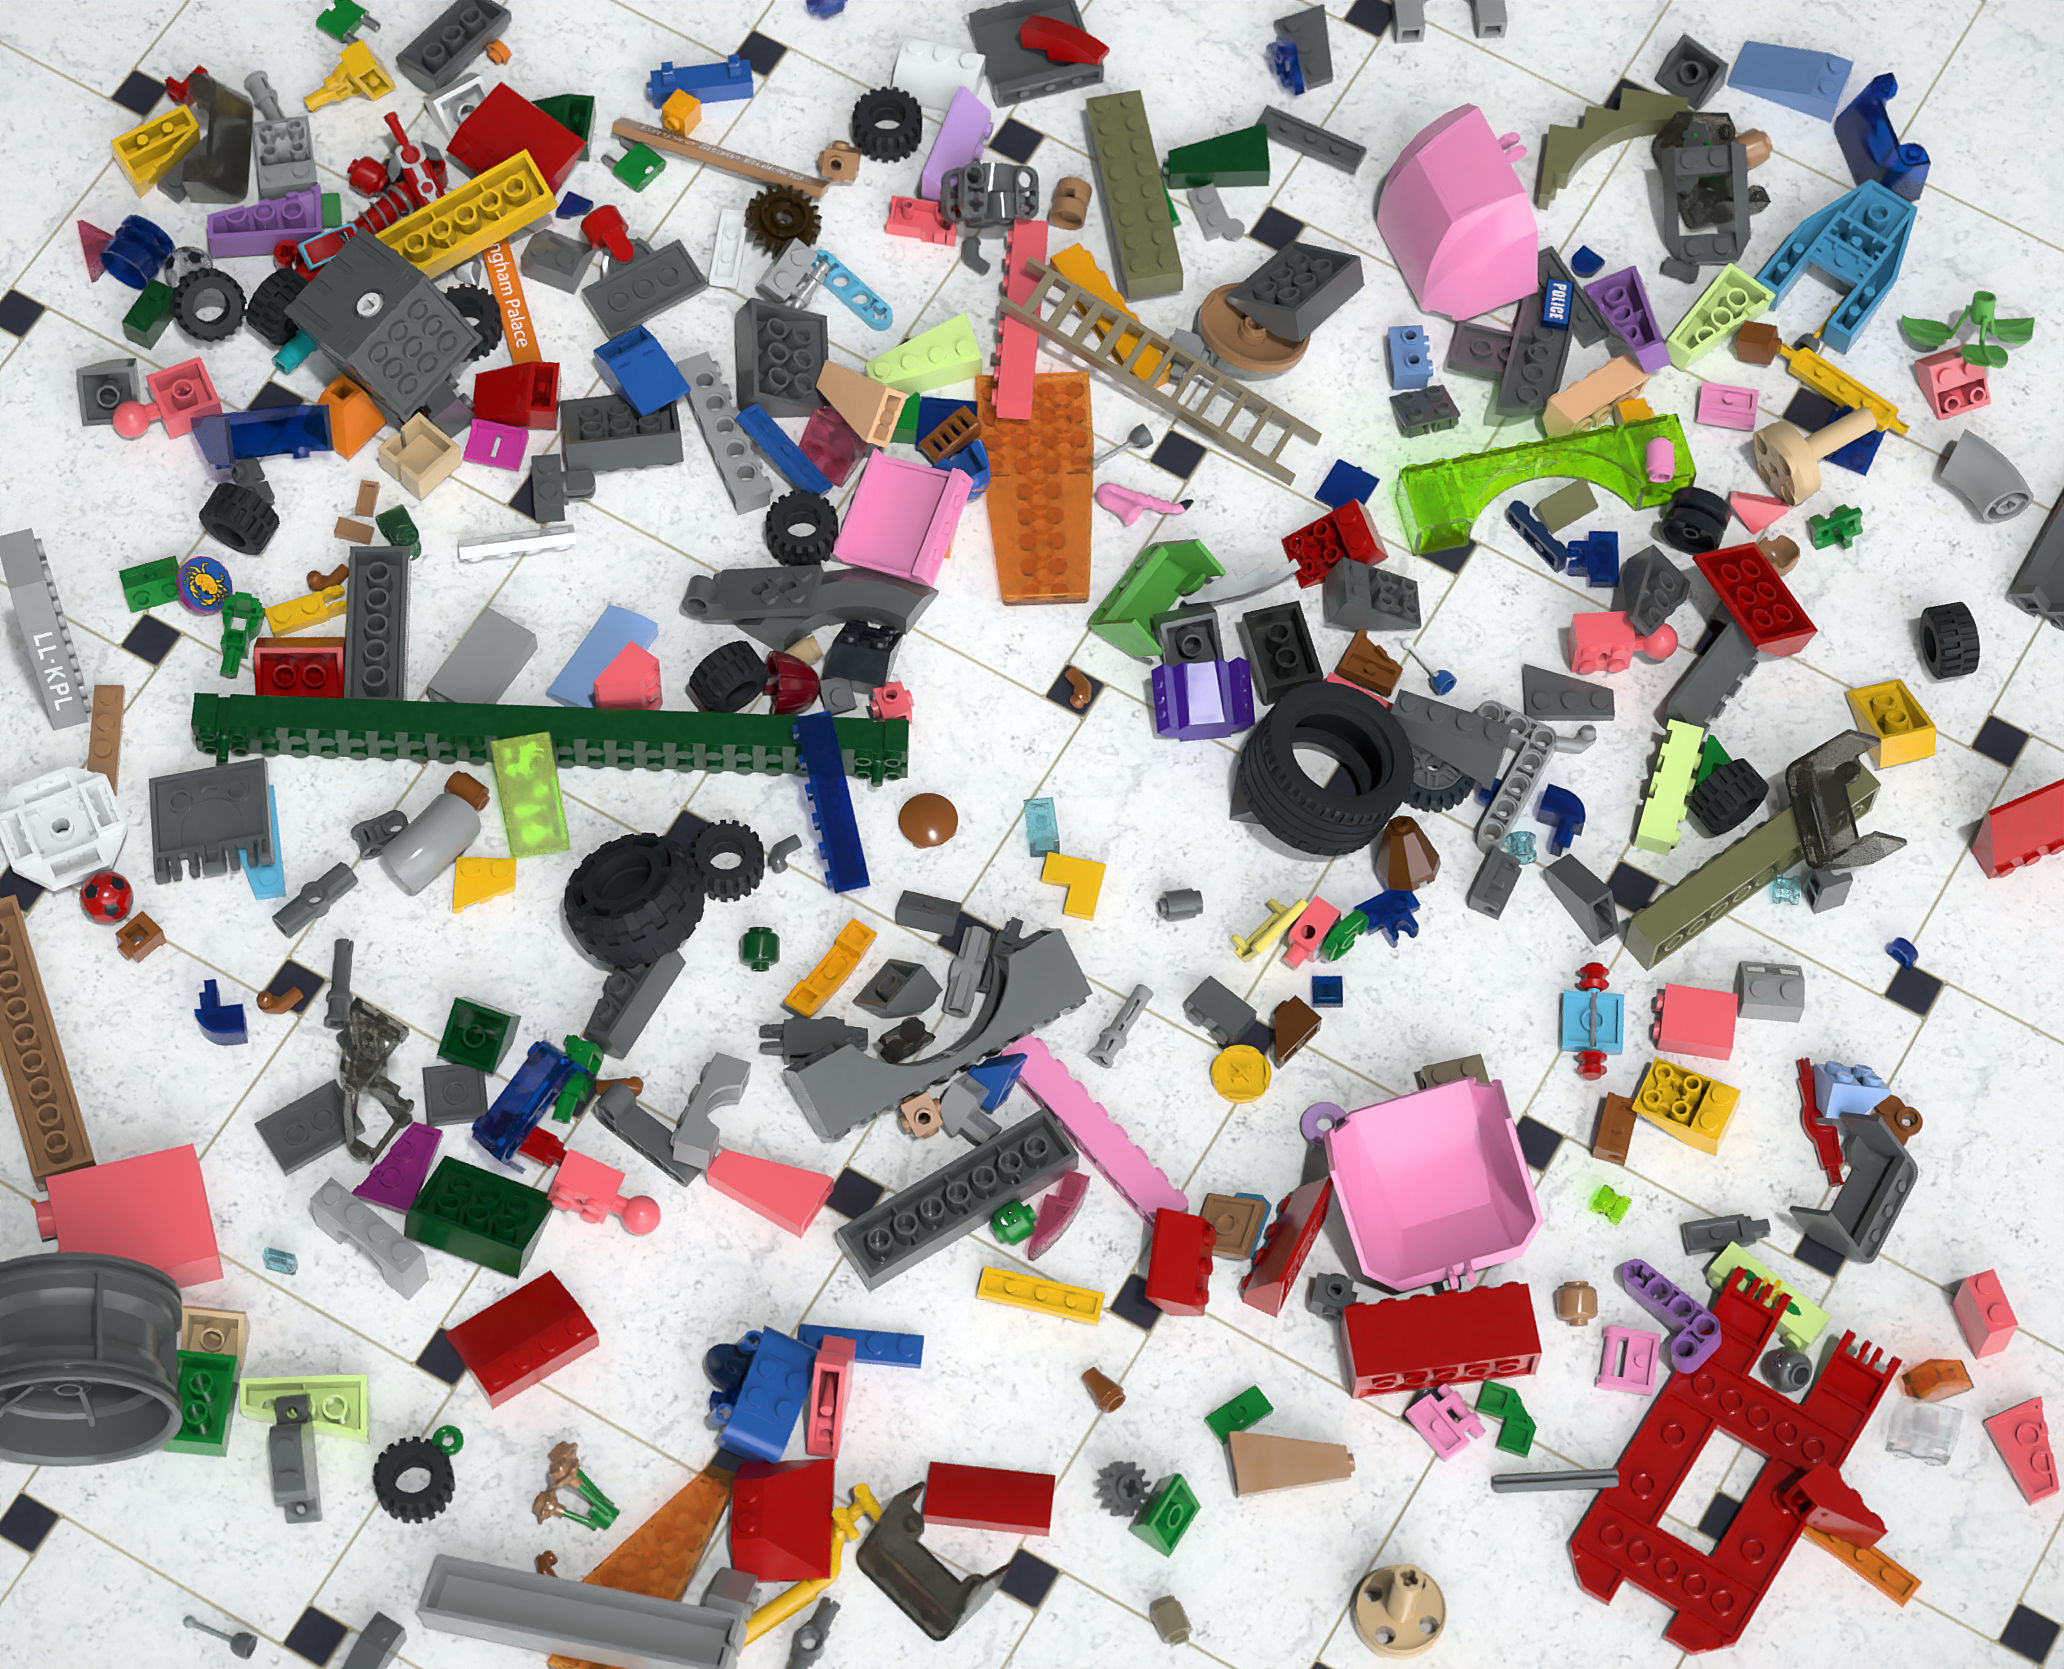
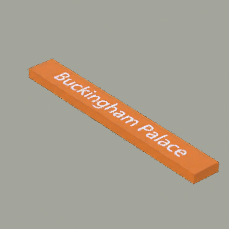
[482,237,543,365]

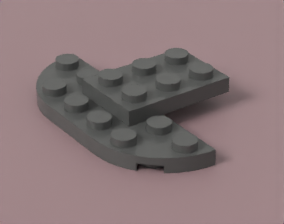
[1448,289,1573,418]

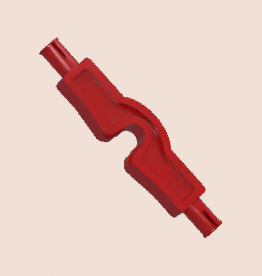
[1797,1057,1844,1187]

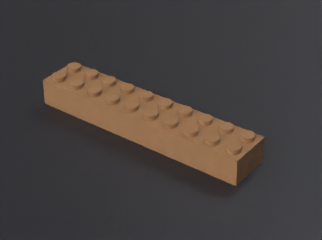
[0,894,97,1192]

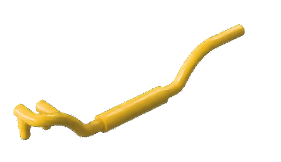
[603,1483,886,1669]

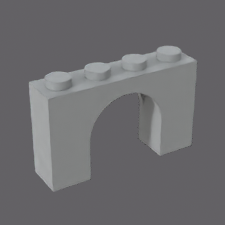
[1390,0,1508,44]
[310,1177,429,1301]

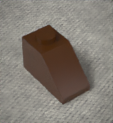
[1273,995,1322,1070]

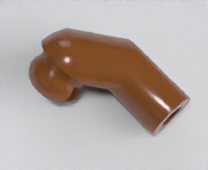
[306,564,349,592]
[256,986,304,1014]
[535,1550,559,1578]

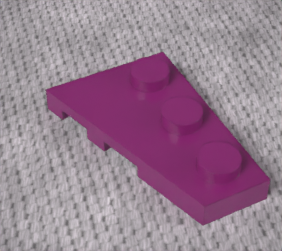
[351,1121,443,1215]

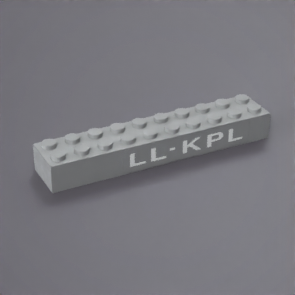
[0,528,91,731]

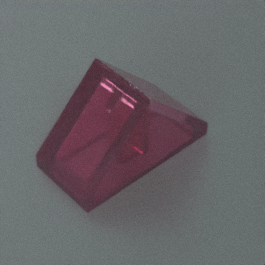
[77,220,119,283]

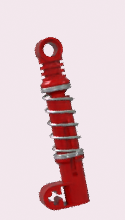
[273,158,449,283]

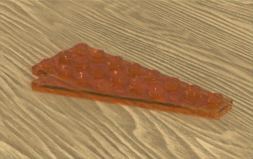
[547,1464,737,1669]

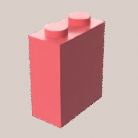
[1652,983,1738,1061]
[1952,1269,2018,1360]

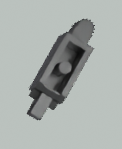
[760,1016,868,1065]

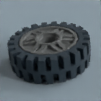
[1403,744,1475,813]

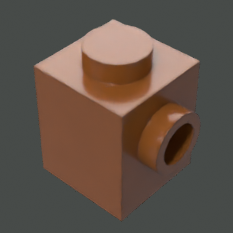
[1736,320,1782,365]

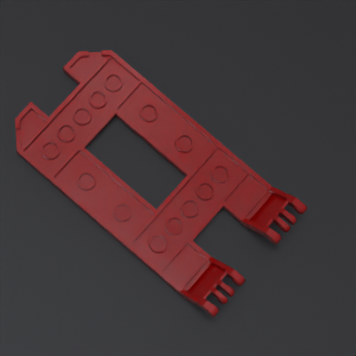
[1569,1265,1903,1656]

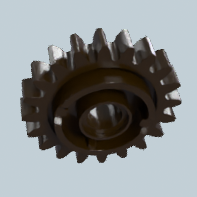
[744,184,822,257]

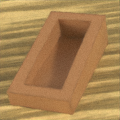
[354,480,380,518]
[334,517,375,545]

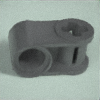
[350,810,409,860]

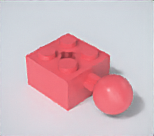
[112,356,224,439]
[1567,611,1678,674]
[547,1148,661,1235]

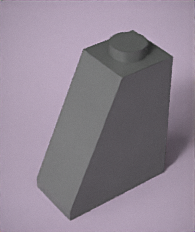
[1546,853,1620,946]

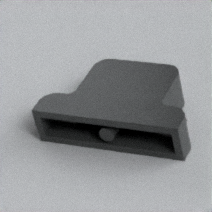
[269,1393,322,1524]

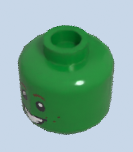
[990,1200,1038,1246]

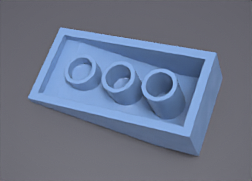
[1727,41,1854,123]

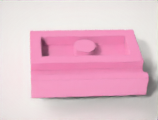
[1696,382,1759,431]

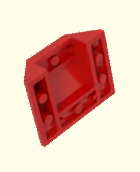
[731,1458,836,1583]

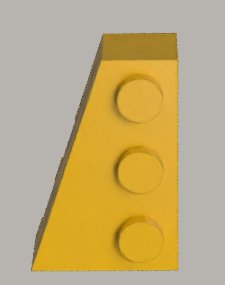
[111,104,200,200]

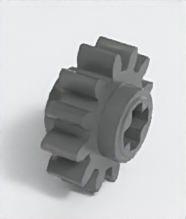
[1096,1461,1151,1517]

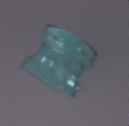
[1506,831,1537,865]
[1772,874,1801,906]

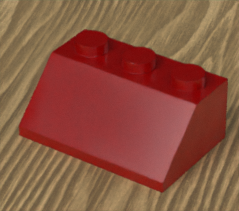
[254,637,346,698]
[1145,1208,1217,1316]

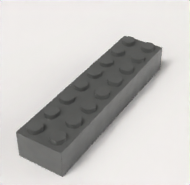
[837,1107,1079,1292]

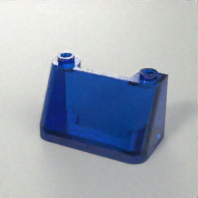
[1834,72,1931,202]

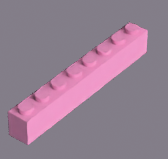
[1001,1033,1189,1232]

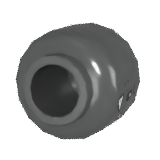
[1766,1346,1813,1392]

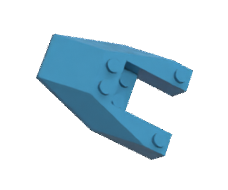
[1756,179,1918,355]

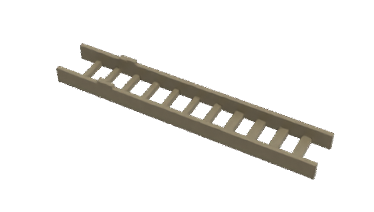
[998,256,1322,486]

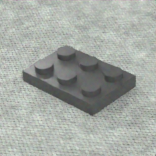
[254,1079,366,1177]

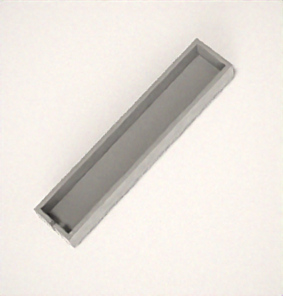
[418,1554,748,1669]

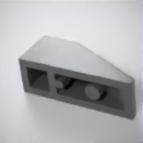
[342,1611,407,1669]

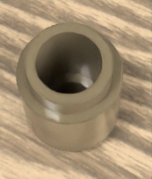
[1151,1595,1193,1646]

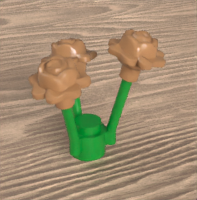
[533,1441,620,1531]

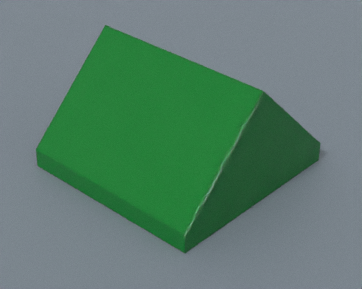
[1129,1473,1201,1558]

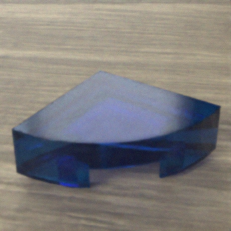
[555,191,594,220]

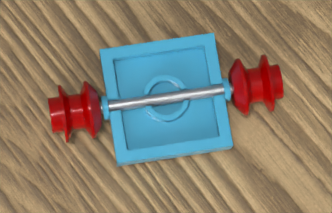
[1561,962,1624,1080]

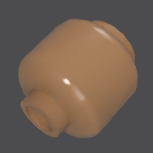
[1732,128,1773,170]
[1557,1281,1598,1327]

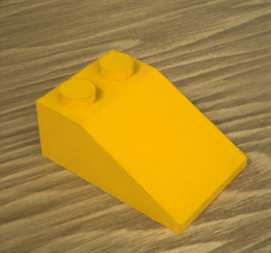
[1846,679,1936,768]

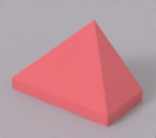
[1730,490,1788,535]

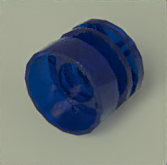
[99,215,175,290]

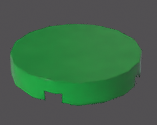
[1320,909,1369,961]

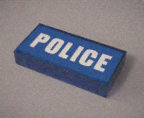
[1540,278,1575,331]

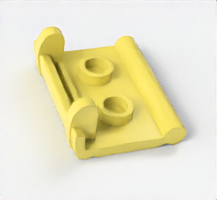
[1230,898,1308,963]

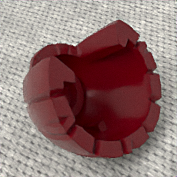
[762,651,820,715]

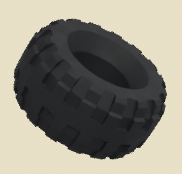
[564,832,706,967]

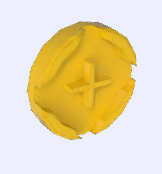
[1211,1044,1272,1104]

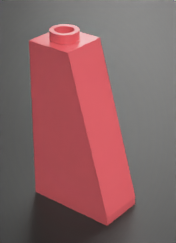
[705,1149,834,1239]

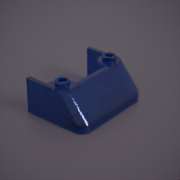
[190,404,334,470]
[471,1039,596,1174]

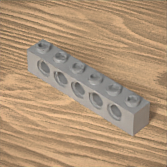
[676,352,773,516]

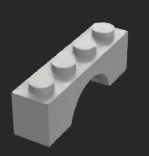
[670,1052,751,1171]

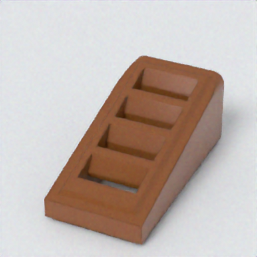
[919,405,982,464]

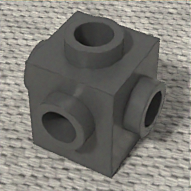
[1309,1272,1358,1321]

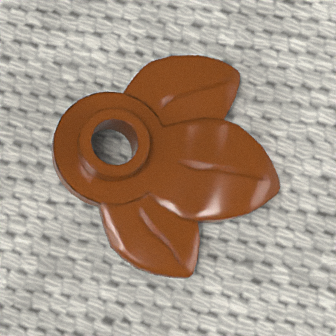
[1872,1095,1923,1146]

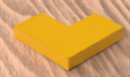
[1041,852,1106,921]

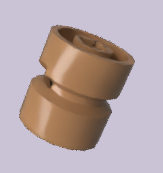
[1049,177,1092,230]

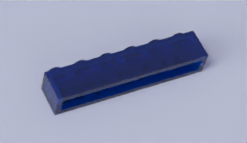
[791,710,871,894]

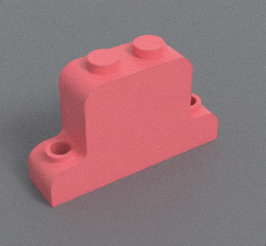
[807,1335,856,1459]

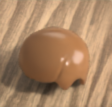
[1757,535,1800,576]

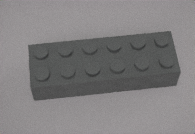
[344,546,412,701]

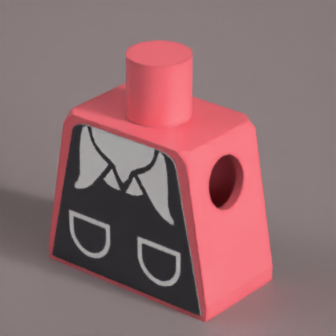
[1283,895,1341,969]

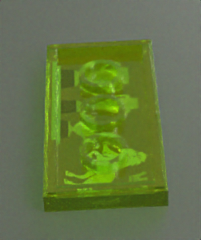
[490,731,571,859]

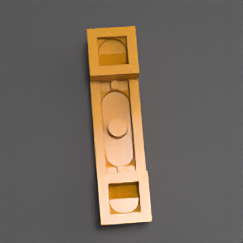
[784,918,878,1018]

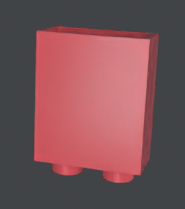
[34,1143,224,1289]

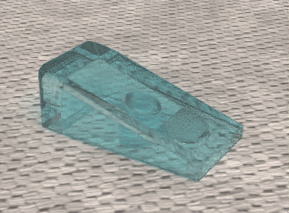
[1023,797,1060,858]

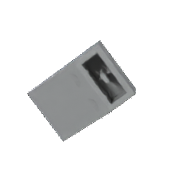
[252,115,318,201]

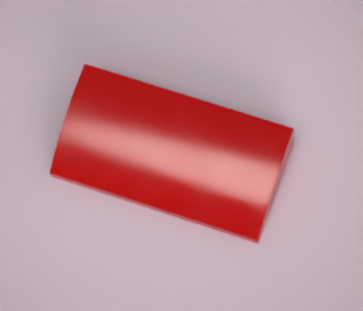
[923,1461,1056,1537]

